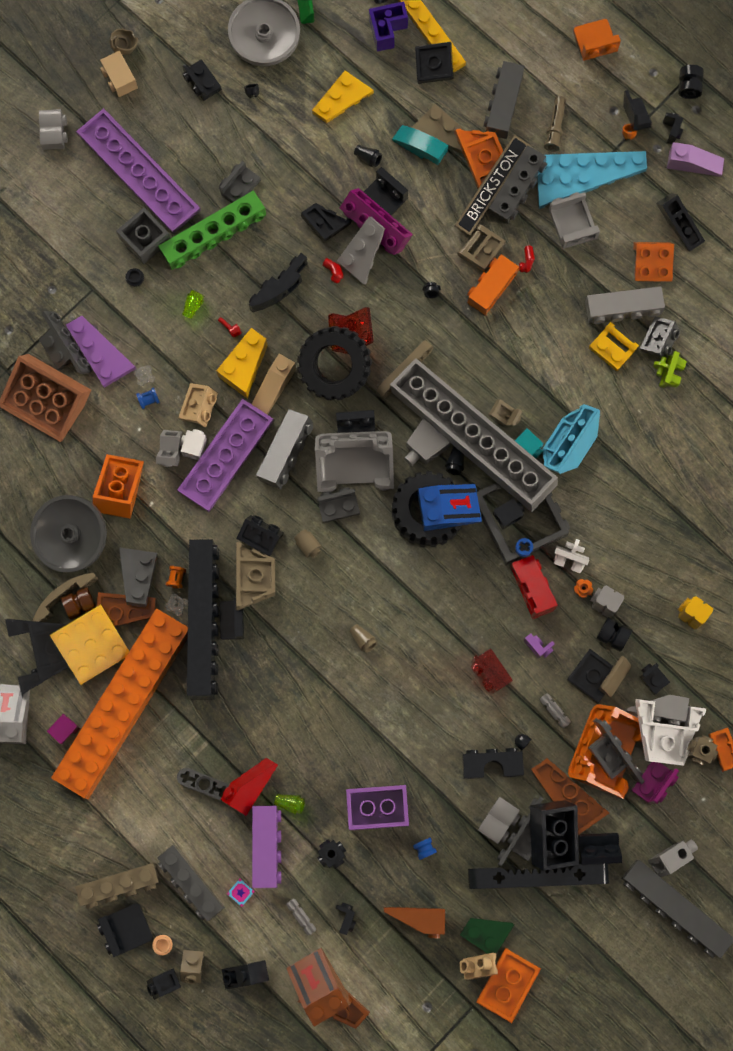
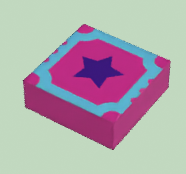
[227,878,255,907]

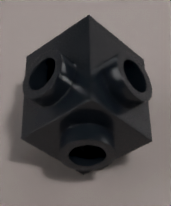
[317,839,346,869]

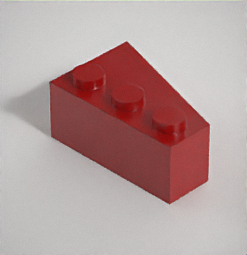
[510,555,558,620]

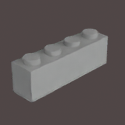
[585,286,665,324]

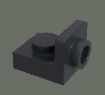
[639,663,670,695]
[147,968,181,1000]

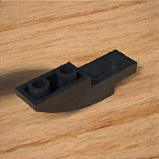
[249,253,308,312]

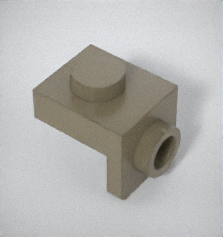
[488,399,522,428]
[180,950,204,984]

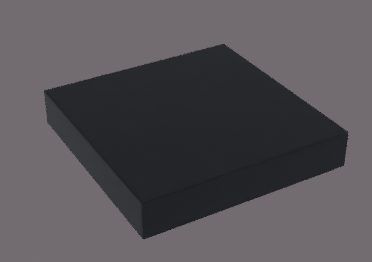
[415,42,454,84]
[567,649,613,704]

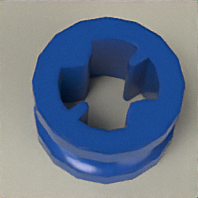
[515,538,533,557]

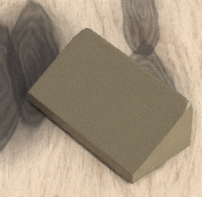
[599,656,631,697]

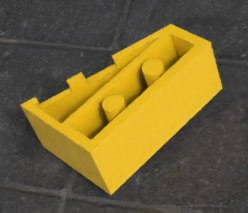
[216,328,268,399]

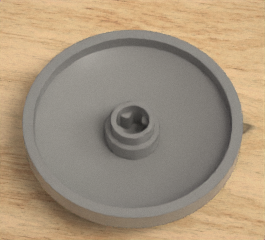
[228,0,300,66]

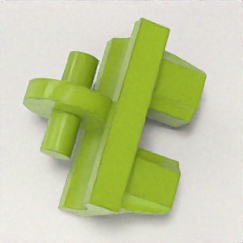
[653,351,687,388]

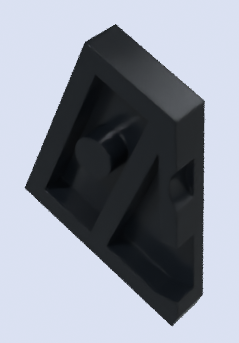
[301,203,352,243]

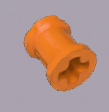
[165,566,187,589]

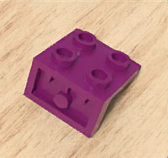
[631,762,679,805]

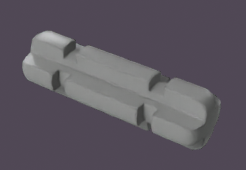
[540,693,571,728]
[286,899,316,936]

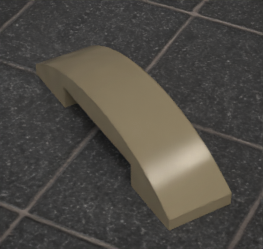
[33,573,99,622]

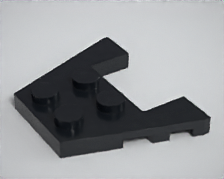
[5,619,69,694]

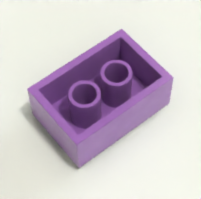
[346,785,409,831]

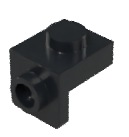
[663,112,684,144]
[336,902,356,935]

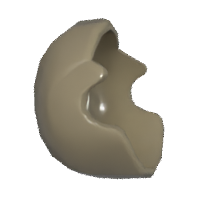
[109,28,138,56]

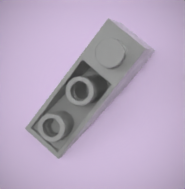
[625,695,689,726]

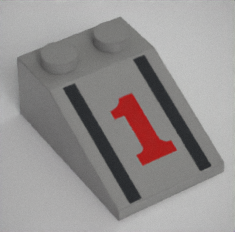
[0,684,30,744]

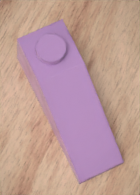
[667,142,724,177]

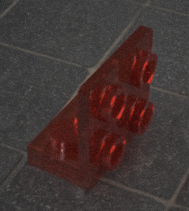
[328,307,374,354]
[471,648,513,694]

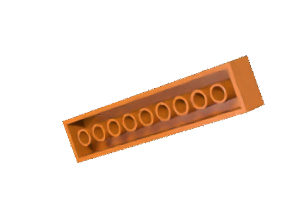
[51,608,188,800]

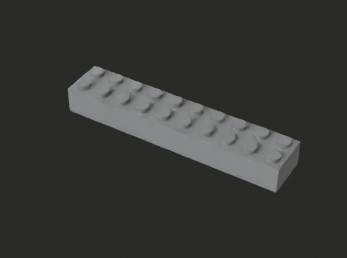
[390,358,558,512]

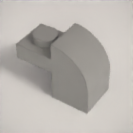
[156,430,182,467]

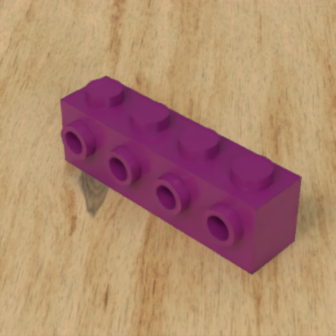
[340,188,413,255]

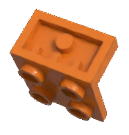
[633,242,674,281]

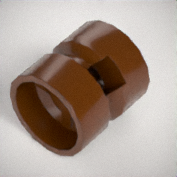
[61,587,96,620]

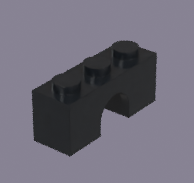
[462,748,524,779]

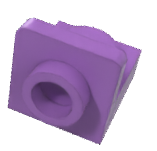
[523,633,555,658]

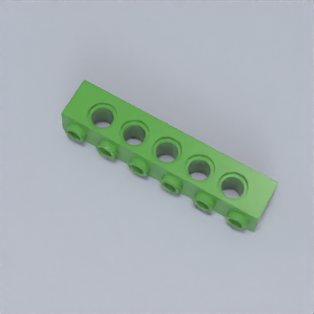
[159,190,266,270]

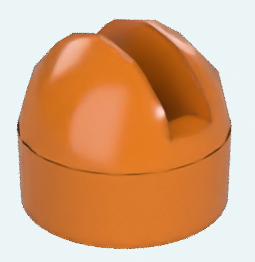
[622,124,637,140]

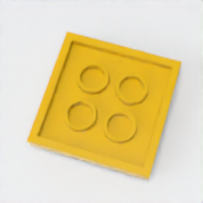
[50,604,129,685]

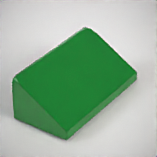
[298,0,315,24]

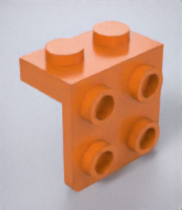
[573,19,621,61]

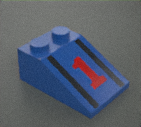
[418,484,482,531]

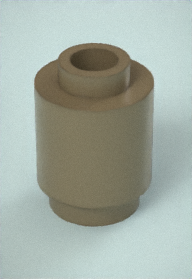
[294,529,322,558]

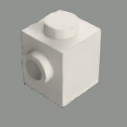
[180,429,207,460]

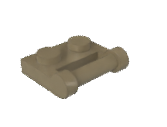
[457,224,506,272]

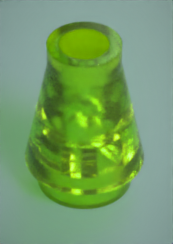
[182,290,205,319]
[274,794,305,815]

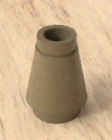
[349,624,377,653]

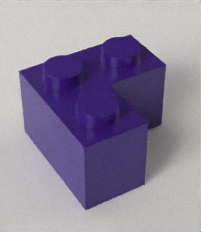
[369,1,408,52]

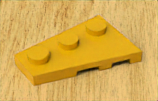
[312,70,374,123]

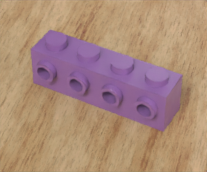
[252,806,282,888]

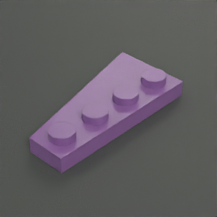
[66,316,136,388]

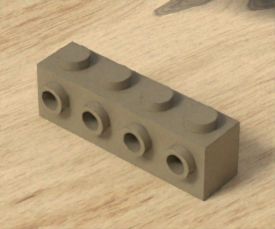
[75,863,161,909]

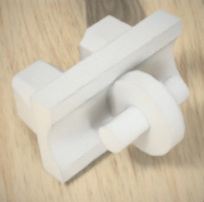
[554,539,589,573]

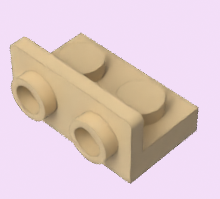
[178,383,218,427]

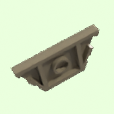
[236,542,275,610]

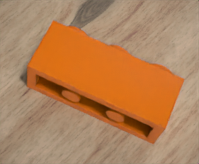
[467,254,519,316]

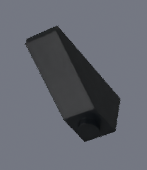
[656,193,705,252]

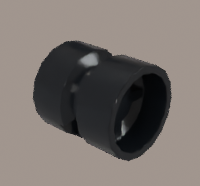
[678,65,704,99]
[596,617,633,652]

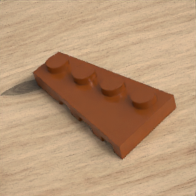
[531,758,609,835]

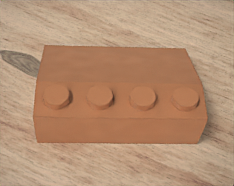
[0,354,91,442]

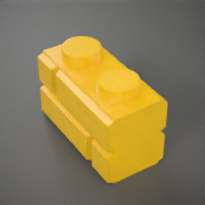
[678,596,713,630]

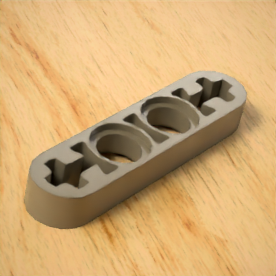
[377,340,434,398]

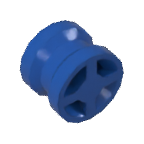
[413,837,437,860]

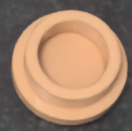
[152,935,173,955]

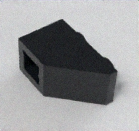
[222,960,269,990]

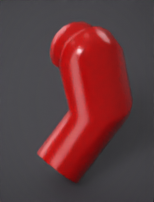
[519,246,535,273]

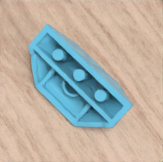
[543,404,600,474]

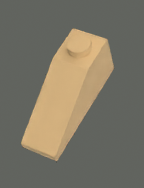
[252,354,296,415]

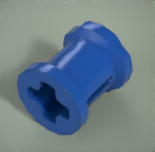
[136,387,160,409]

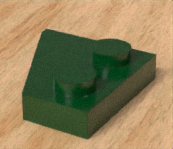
[460,918,514,954]

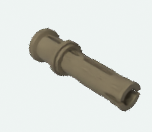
[544,96,567,152]

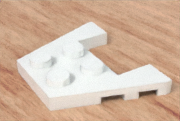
[635,699,706,766]

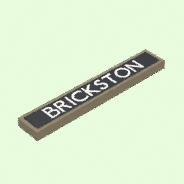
[454,134,529,236]

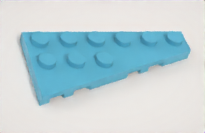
[537,151,647,209]

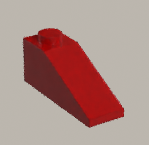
[220,758,278,816]

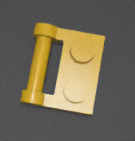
[589,322,640,371]

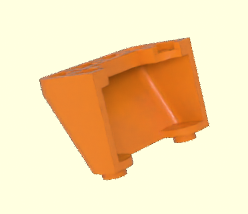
[568,704,642,799]

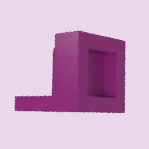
[47,714,81,744]

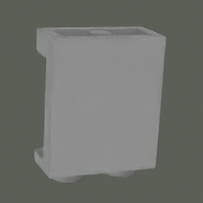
[549,192,600,249]

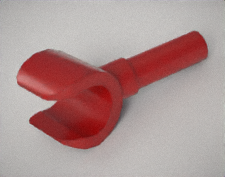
[218,317,242,337]

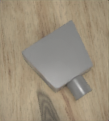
[404,418,450,466]
[648,839,698,877]

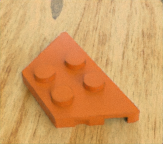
[454,129,503,189]

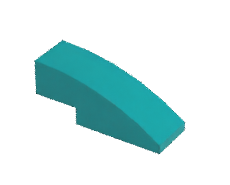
[392,125,448,165]

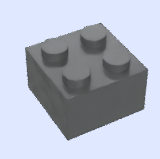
[116,207,171,265]

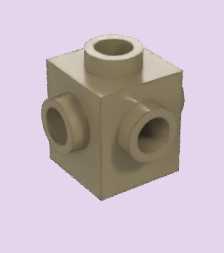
[687,735,718,766]

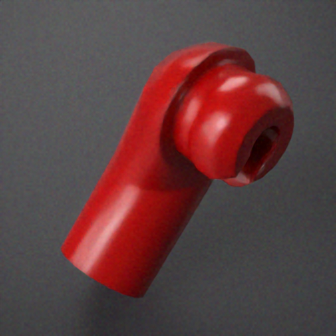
[322,258,343,283]

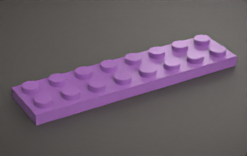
[76,108,201,234]

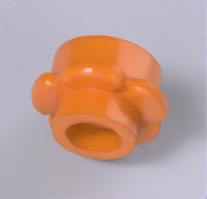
[574,579,593,598]

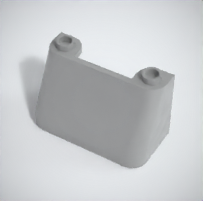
[315,431,394,493]

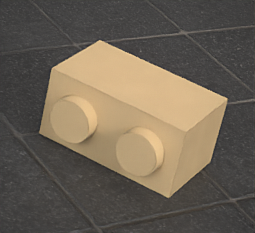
[100,50,138,97]

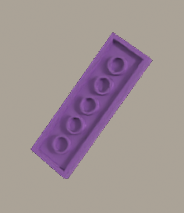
[177,399,274,512]

